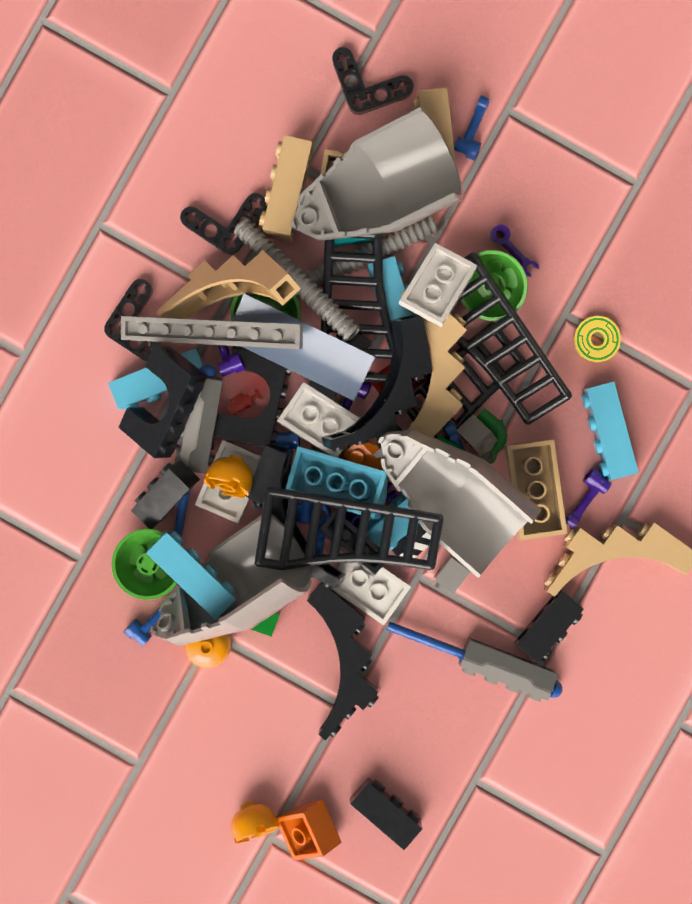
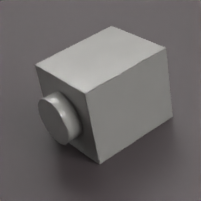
[457,414,498,457]
[433,556,471,594]

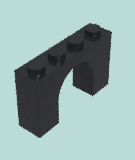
[118,346,208,458]
[213,346,291,447]

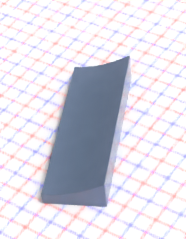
[232,294,375,401]

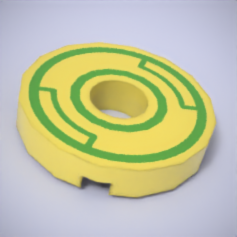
[573,315,621,363]

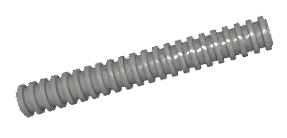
[295,215,438,299]
[234,218,360,342]

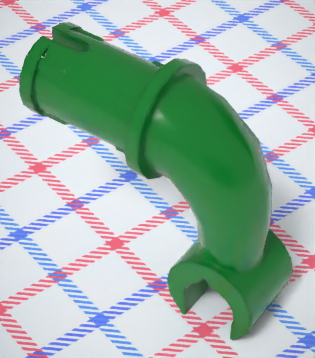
[477,408,508,464]

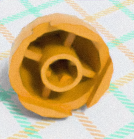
[203,455,253,498]
[185,634,232,668]
[231,801,279,844]

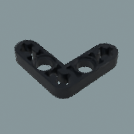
[332,47,414,115]
[180,193,267,255]
[104,279,160,362]

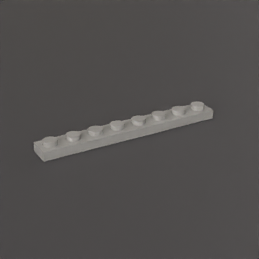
[121,316,304,349]

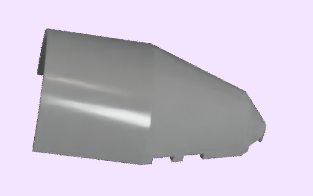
[291,107,464,241]
[378,429,541,578]
[150,514,312,646]

